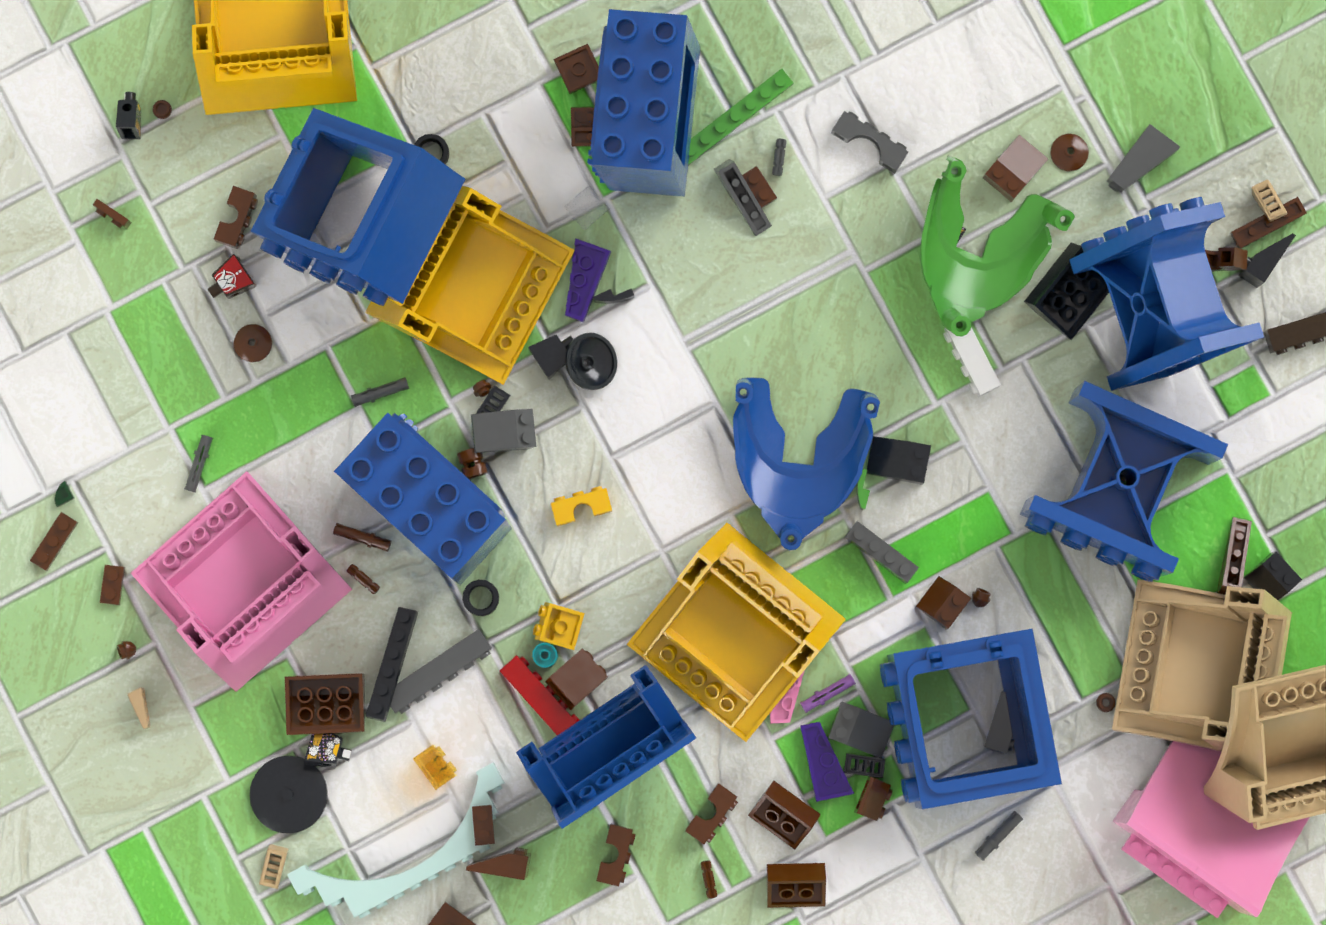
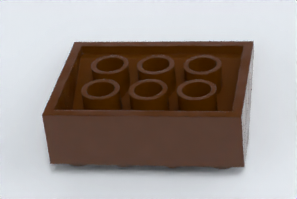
[285,673,365,735]
[466,847,531,880]

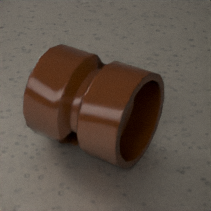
[457,448,488,479]

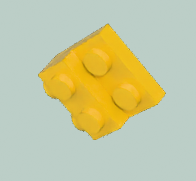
[533,602,585,650]

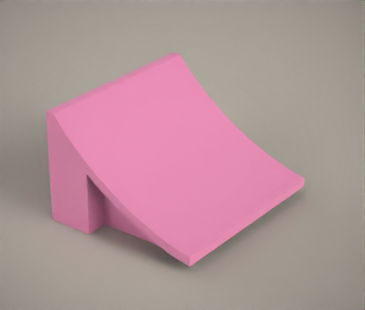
[131,471,352,692]
[1113,741,1310,918]

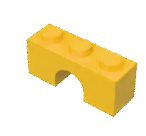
[551,486,613,526]

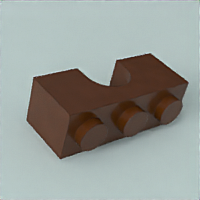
[214,186,258,249]
[1205,247,1248,272]
[685,783,738,844]
[596,824,636,887]

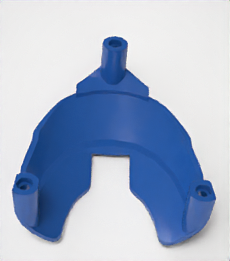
[733,377,880,550]

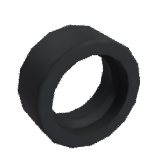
[414,134,450,165]
[462,579,499,616]

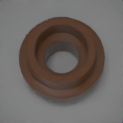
[473,380,491,397]
[1096,693,1116,712]

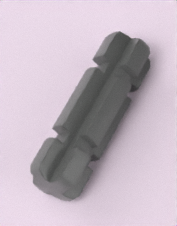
[772,138,786,176]

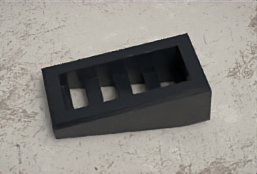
[476,385,511,414]
[844,753,885,778]

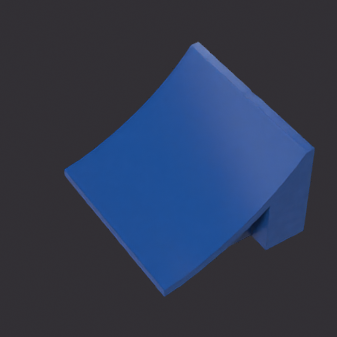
[516,665,696,829]

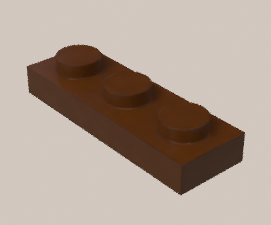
[30,512,79,571]

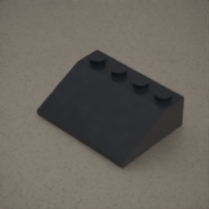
[1024,243,1109,340]

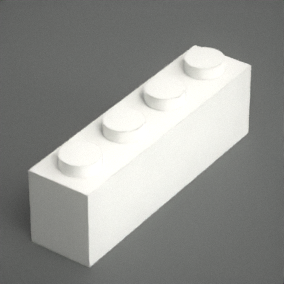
[943,327,1001,397]

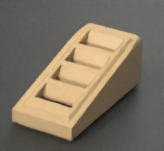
[1251,180,1287,222]
[127,687,150,729]
[259,844,288,889]

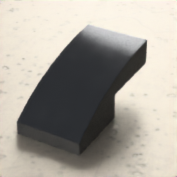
[593,289,634,304]

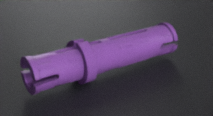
[800,674,856,713]

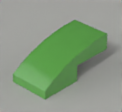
[856,469,870,510]

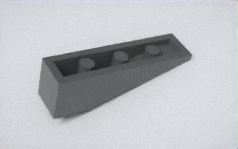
[714,159,772,236]

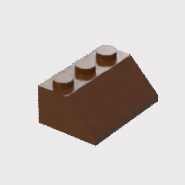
[748,781,821,850]
[767,863,826,908]

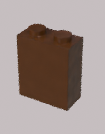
[545,648,608,710]

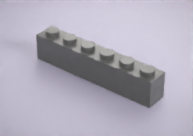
[390,629,493,714]

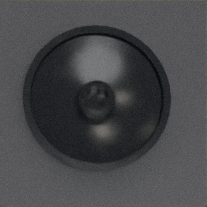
[250,756,328,833]

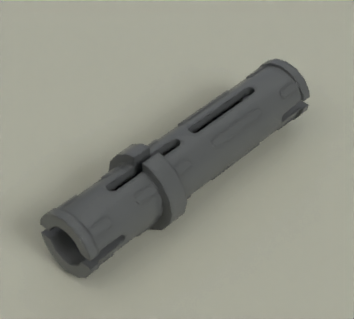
[351,377,409,407]
[184,435,213,493]
[974,811,1023,861]

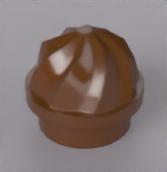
[972,588,991,607]
[117,641,136,660]

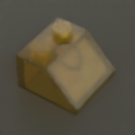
[413,744,457,790]

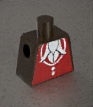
[208,254,256,299]

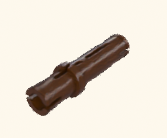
[333,523,392,552]

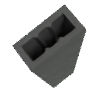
[1107,124,1180,193]

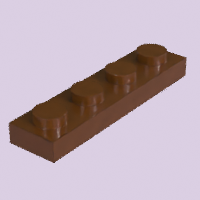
[1230,197,1307,249]

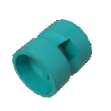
[532,643,558,668]

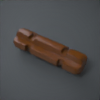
[346,564,380,594]
[701,860,717,899]

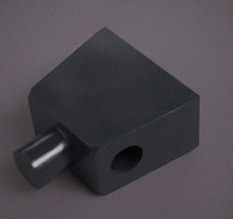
[528,335,573,379]

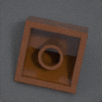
[916,576,971,630]
[854,776,893,821]

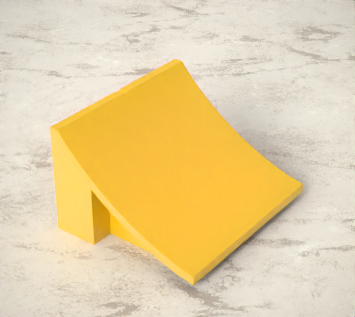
[192,0,357,115]
[365,186,575,385]
[627,523,846,742]

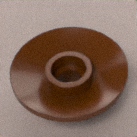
[1050,134,1089,171]
[234,324,272,362]

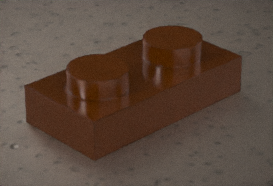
[742,166,777,208]
[93,199,132,228]
[100,565,125,605]
[472,805,495,846]

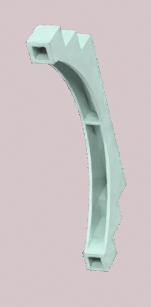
[287,762,505,919]

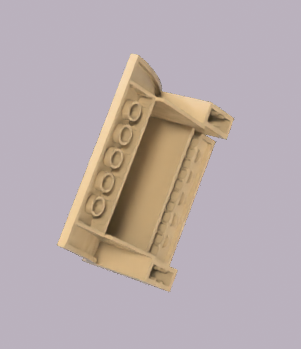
[1112,579,1292,752]
[1204,665,1326,830]

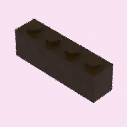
[1263,312,1326,355]

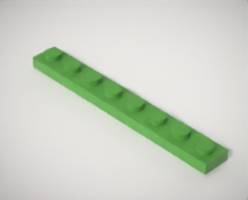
[688,69,794,166]

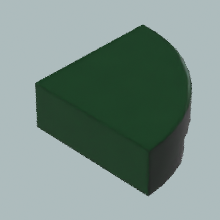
[55,481,75,507]

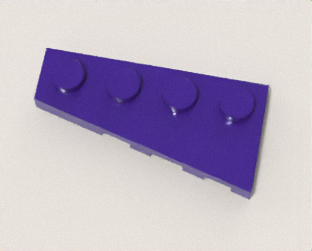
[565,238,611,323]
[800,722,854,802]

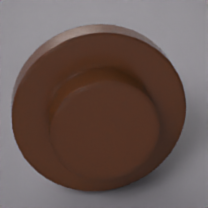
[153,100,172,119]

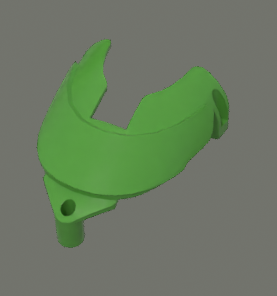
[920,156,1075,337]

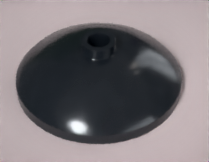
[565,333,617,390]

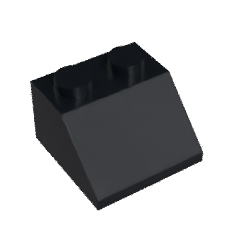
[1244,551,1302,600]

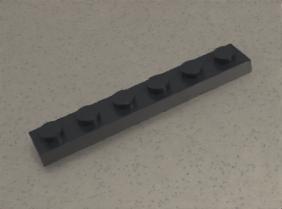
[366,607,418,722]

